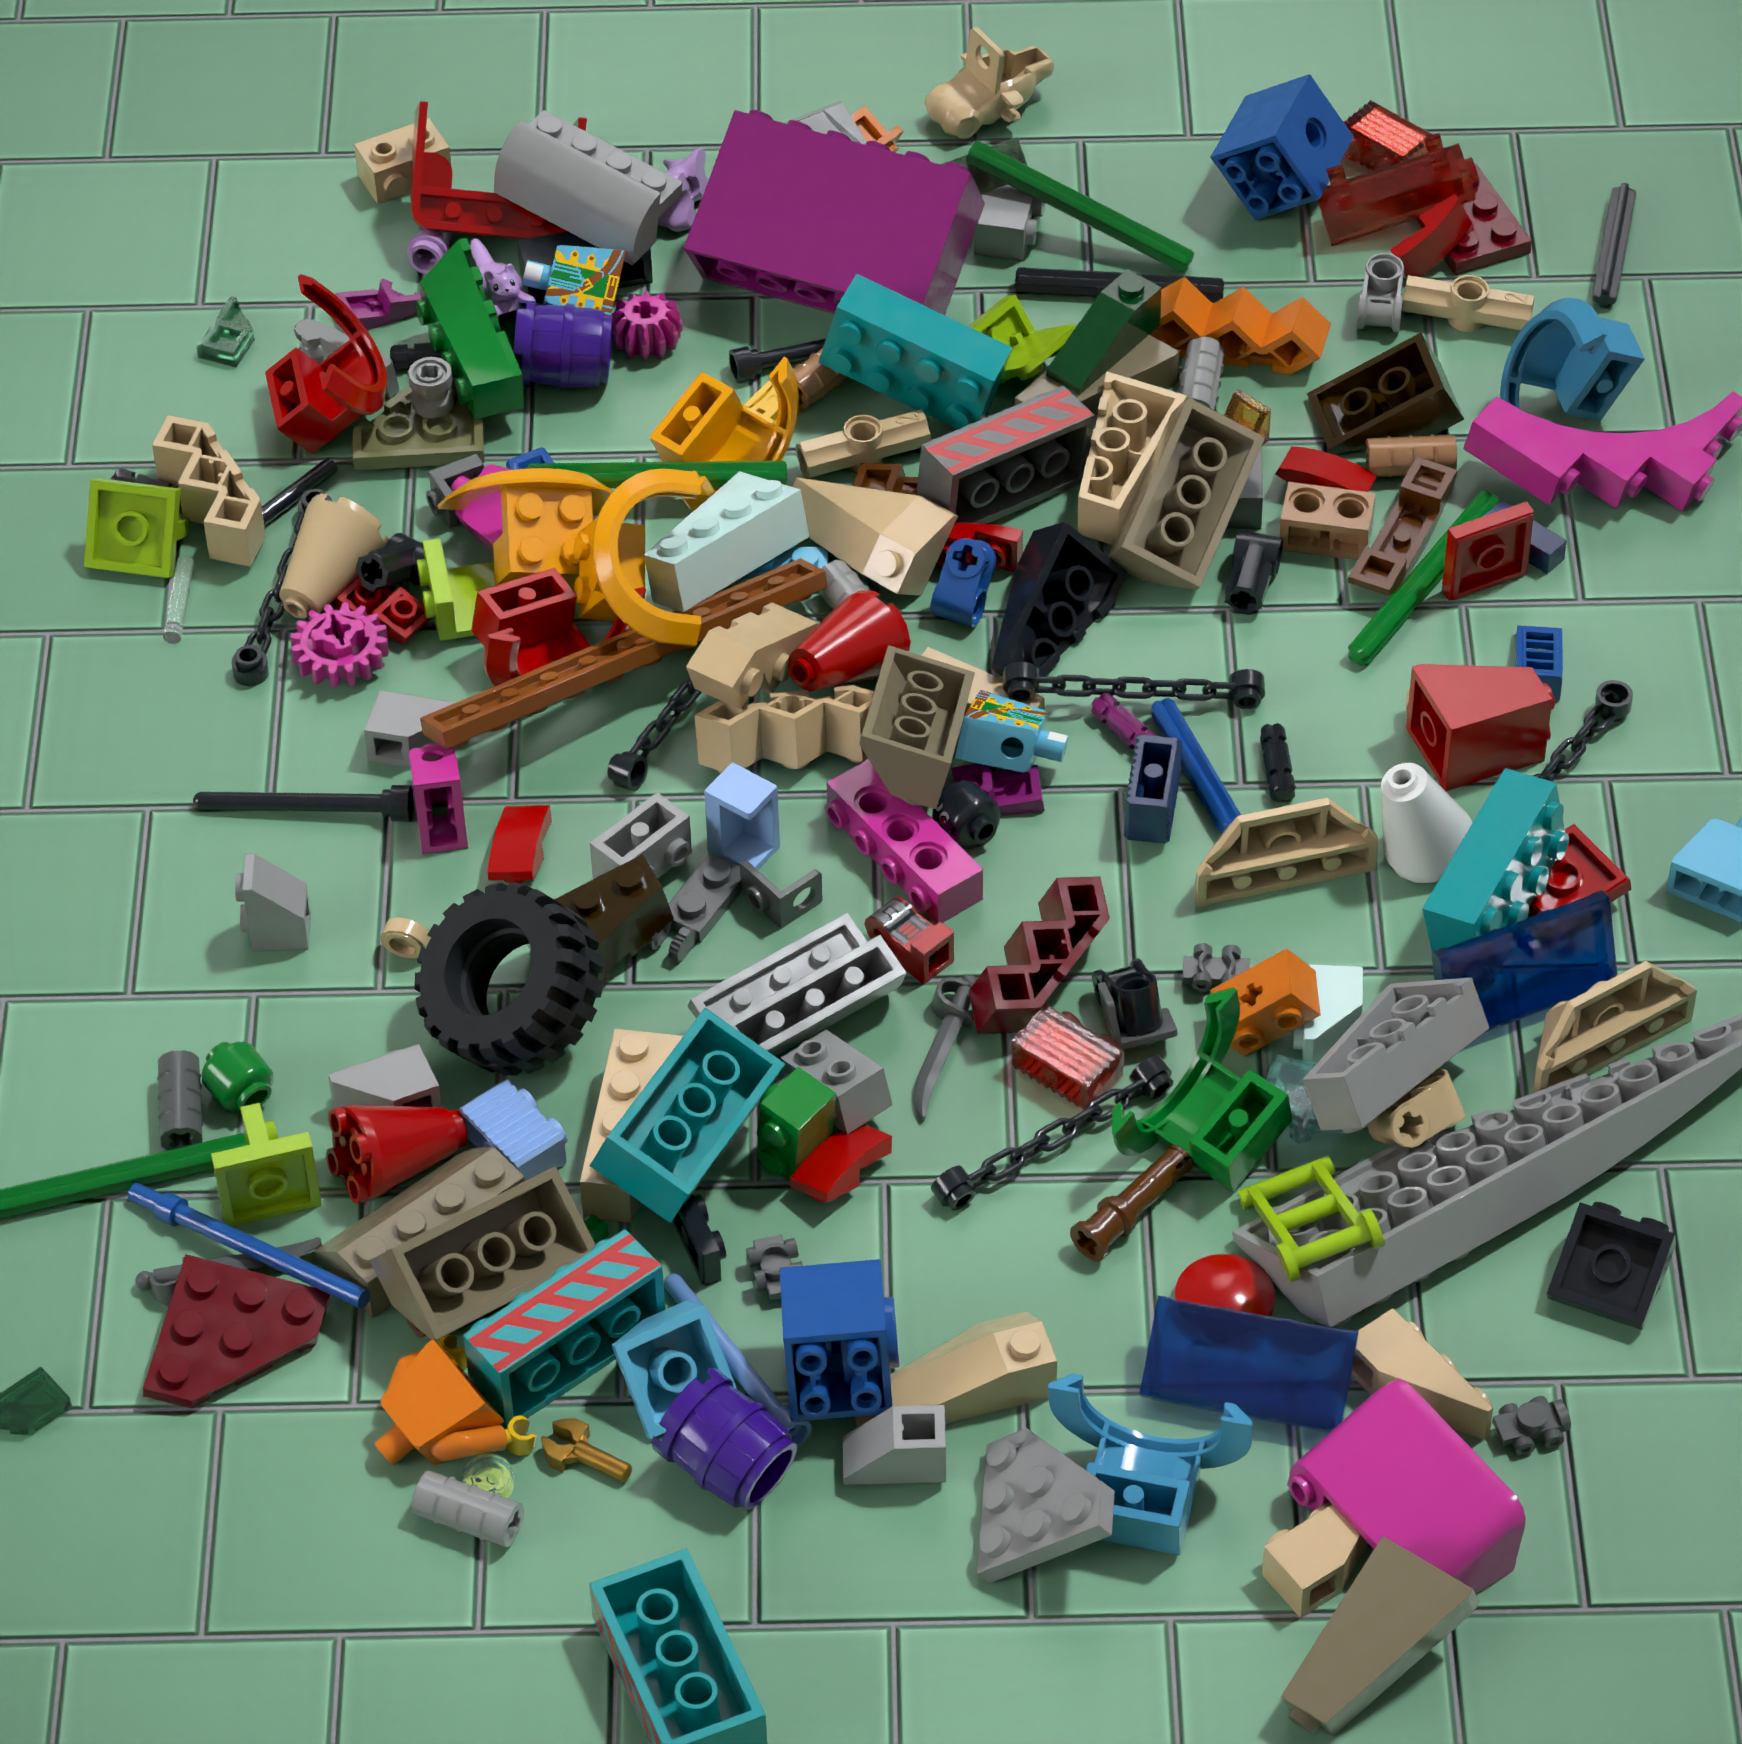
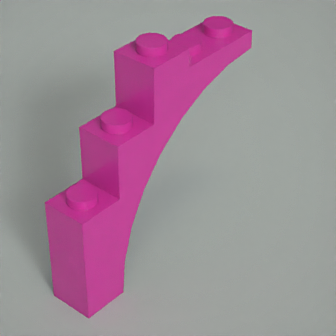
[1463,391,1742,512]

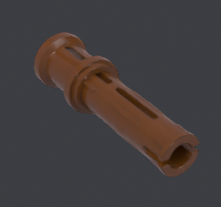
[1070,1145,1193,1261]

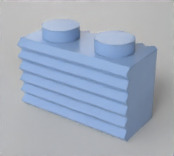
[459,1079,567,1181]

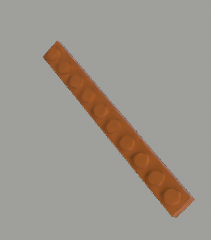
[420,558,828,749]

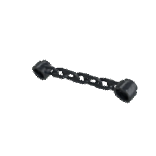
[231,489,332,686]
[1003,662,1265,709]
[607,678,702,791]
[1533,680,1633,782]
[931,1055,1173,1210]

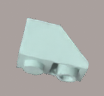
[1293,965,1363,1069]

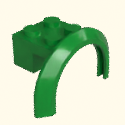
[1112,988,1293,1192]

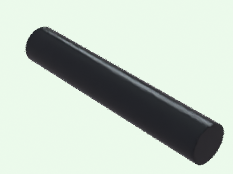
[262,457,338,526]

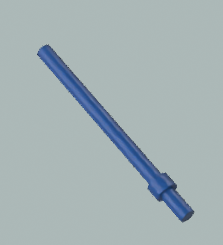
[128,1183,370,1309]

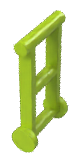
[1237,1155,1385,1283]

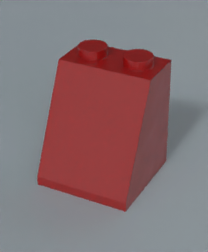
[1406,664,1555,791]

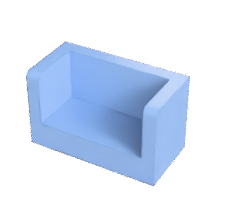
[704,762,780,870]

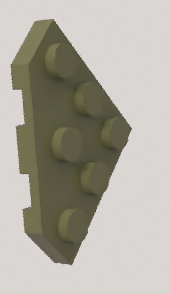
[353,377,485,471]

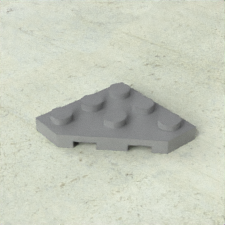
[977,1428,1114,1583]

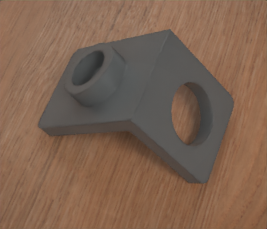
[740,860,823,929]
[1098,982,1178,1051]

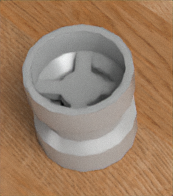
[408,357,455,418]

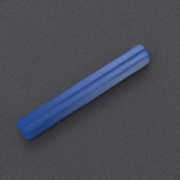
[1151,698,1241,834]

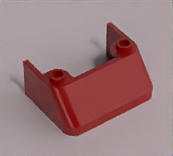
[410,101,587,239]

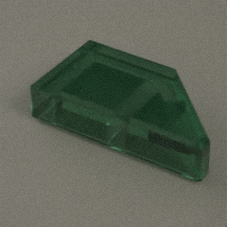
[197,296,255,368]
[0,1366,72,1435]

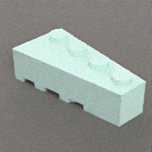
[644,471,809,612]

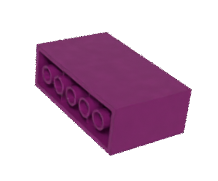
[683,110,985,315]

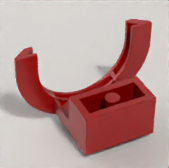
[265,274,387,454]
[471,568,646,686]

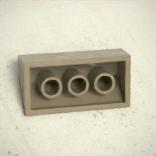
[1108,397,1265,590]
[859,645,975,809]
[312,1147,525,1318]
[369,1166,595,1340]

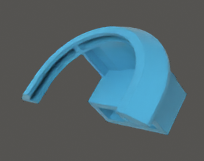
[1500,298,1645,421]
[1048,1373,1253,1555]

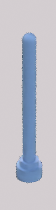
[664,1274,812,1448]

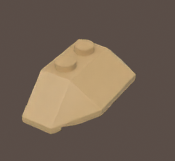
[1194,798,1378,907]
[1533,961,1697,1093]

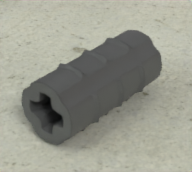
[157,1050,203,1150]

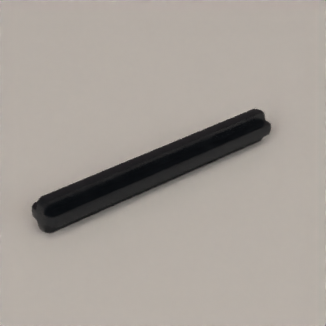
[1015,267,1224,303]

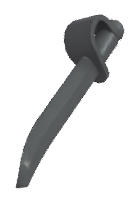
[915,975,977,1122]
[135,1237,322,1306]

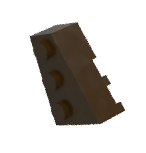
[527,854,674,982]

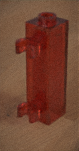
[1317,133,1479,246]

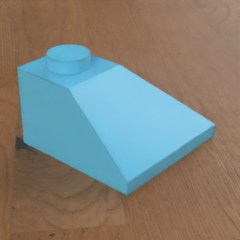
[612,1300,737,1439]

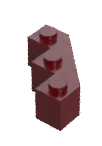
[969,876,1110,1034]

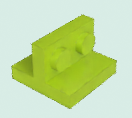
[84,478,190,578]
[211,1103,322,1227]

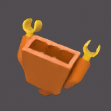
[374,1333,537,1466]

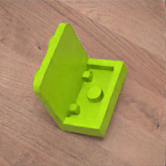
[968,294,1076,384]
[416,538,495,641]

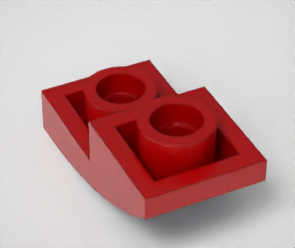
[1390,194,1472,278]
[1275,446,1377,492]
[936,523,1023,572]
[335,577,433,643]
[487,805,552,884]
[790,1124,892,1202]

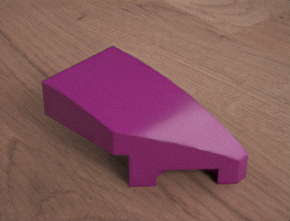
[335,278,421,330]
[951,763,1045,815]

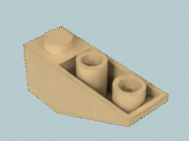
[1344,1308,1493,1440]
[1262,1504,1368,1618]

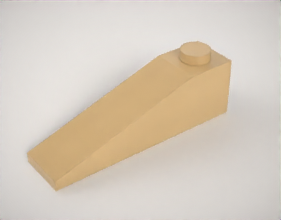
[792,477,958,596]
[853,1311,1057,1428]

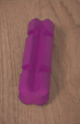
[1091,693,1156,750]

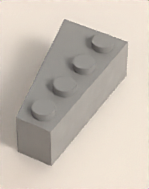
[1302,977,1489,1133]

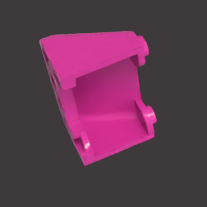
[1287,1379,1526,1594]

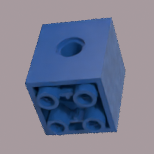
[1210,74,1354,220]
[780,1259,899,1421]

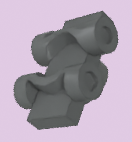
[1182,943,1250,992]
[746,1234,803,1301]
[1492,1396,1571,1456]

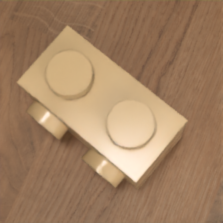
[354,118,453,204]

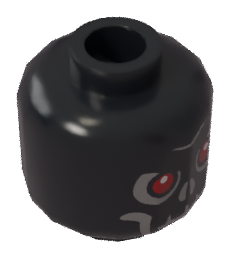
[932,781,1001,849]

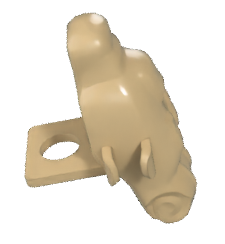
[925,27,1054,139]

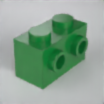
[756,1067,836,1182]

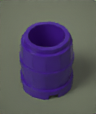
[514,300,613,390]
[651,1368,797,1510]

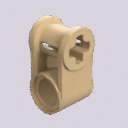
[1367,1069,1465,1148]

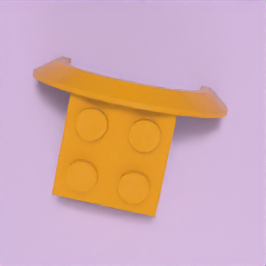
[649,357,798,511]
[438,468,613,589]
[574,469,701,647]

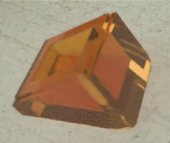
[1224,389,1271,446]

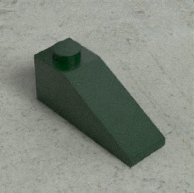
[1046,269,1162,395]

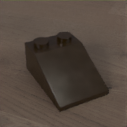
[1307,332,1464,454]

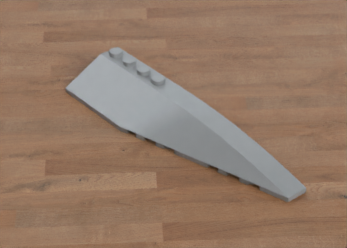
[1232,1014,1742,1328]

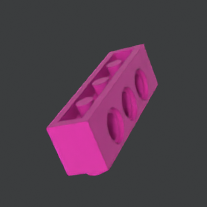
[825,759,983,924]

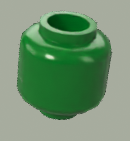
[202,1041,273,1112]

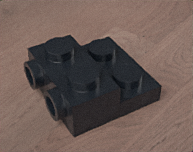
[1547,1202,1676,1330]

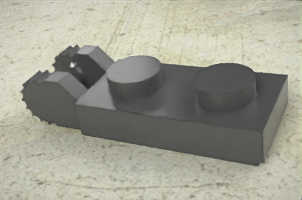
[644,853,742,962]

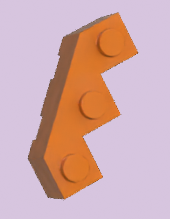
[1150,277,1331,375]

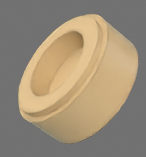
[381,917,431,959]

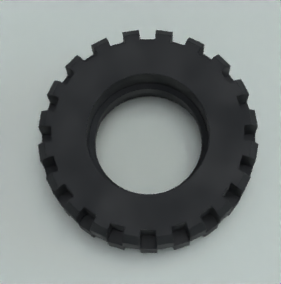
[414,883,604,1075]

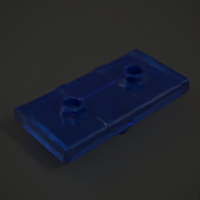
[1431,890,1618,1033]
[1140,1296,1359,1433]

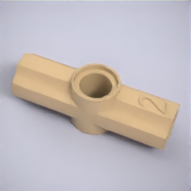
[1402,275,1535,332]
[796,409,931,479]

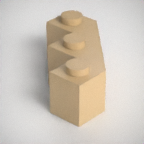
[152,415,266,567]
[686,603,819,709]
[695,685,874,774]

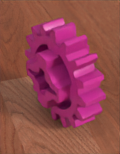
[290,602,389,688]

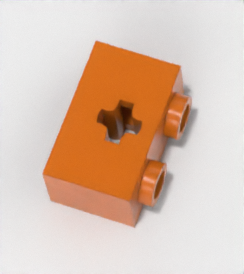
[1210,948,1321,1056]

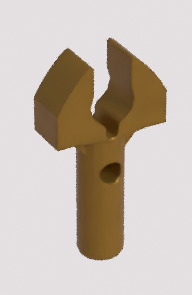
[541,1418,632,1482]

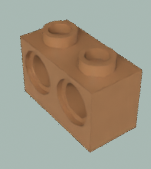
[1279,482,1376,560]

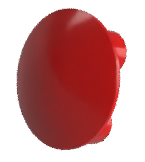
[1175,1254,1275,1344]

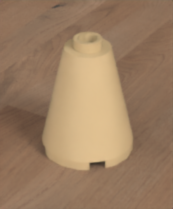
[279,493,389,619]

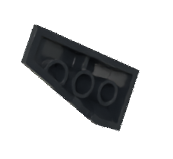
[991,522,1128,677]

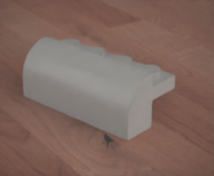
[494,110,683,265]
[688,913,907,1057]

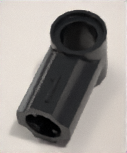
[1224,530,1283,615]
[355,533,425,592]

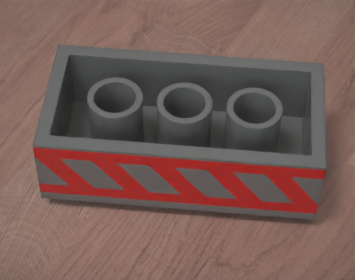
[916,386,1095,524]

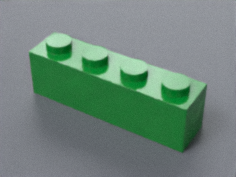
[415,237,524,419]

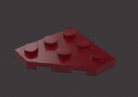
[143,1254,330,1409]

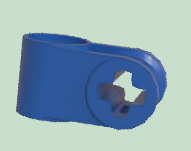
[930,538,996,628]

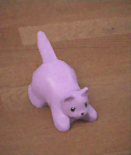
[658,147,709,232]
[470,239,535,316]

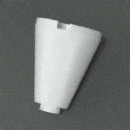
[1381,763,1472,883]

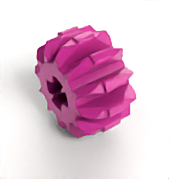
[611,290,683,361]

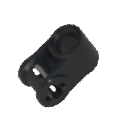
[1092,958,1163,1034]

